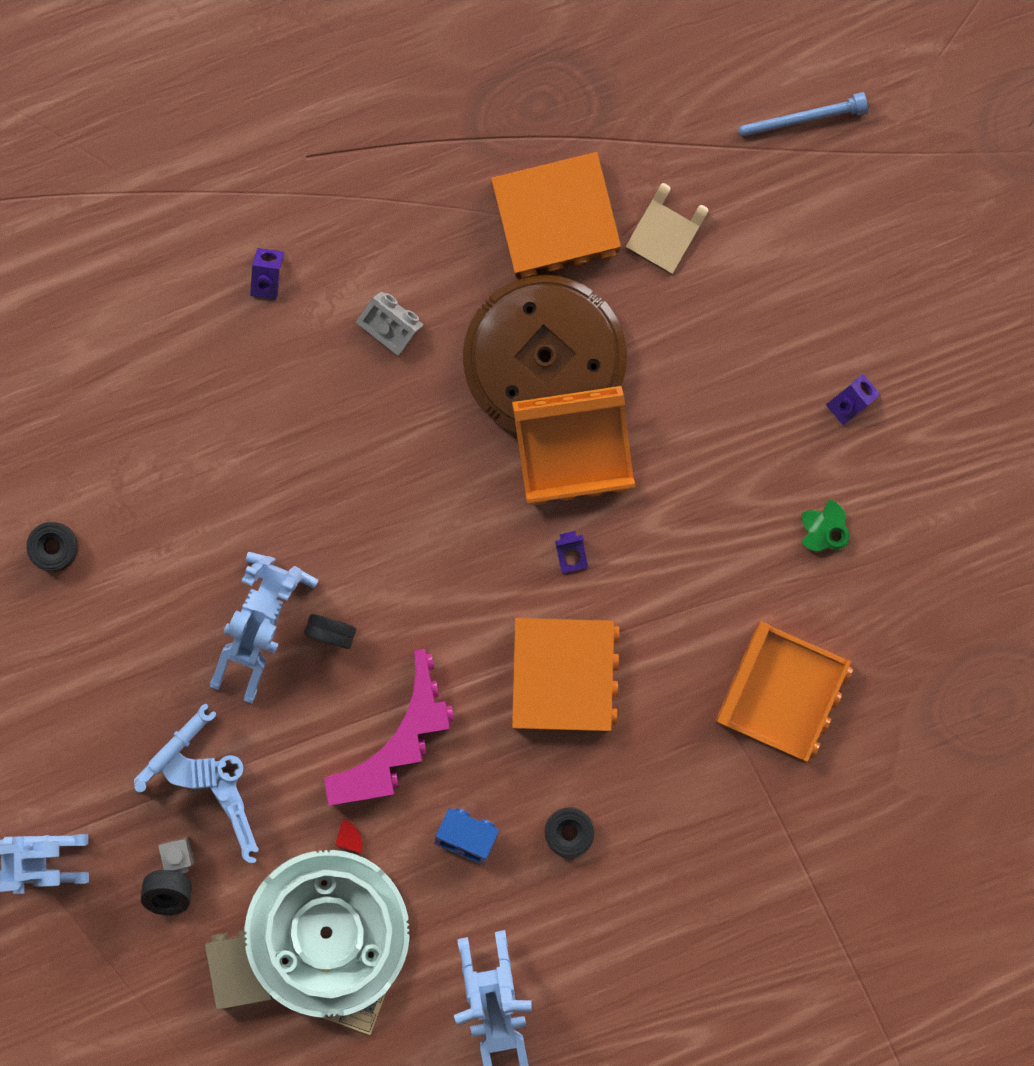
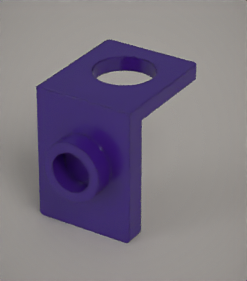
[250,248,284,300]
[826,374,880,425]
[555,531,588,573]

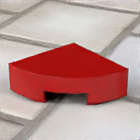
[335,818,363,853]

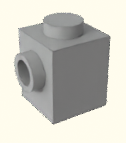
[158,837,195,874]

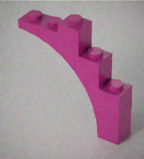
[324,649,455,805]

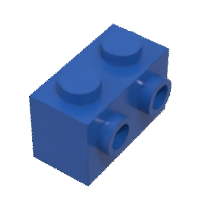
[434,808,499,866]

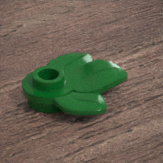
[802,499,850,551]

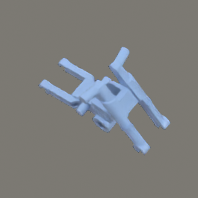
[210,552,318,704]
[134,704,259,863]
[0,834,89,894]
[454,930,532,1066]

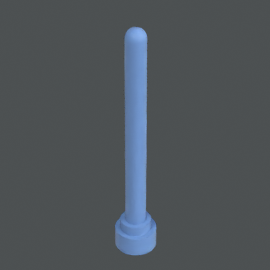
[738,92,868,136]

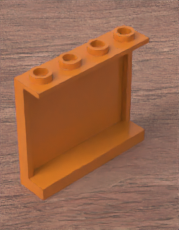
[491,152,621,279]
[512,386,636,505]
[512,618,619,731]
[715,621,853,762]

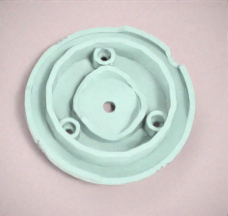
[244,850,409,1017]

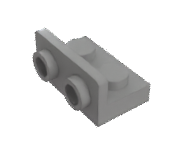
[356,292,423,356]

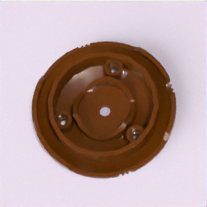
[463,275,627,434]

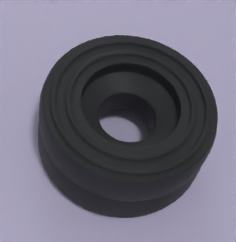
[26,522,78,571]
[304,613,357,649]
[545,807,594,858]
[141,870,192,915]

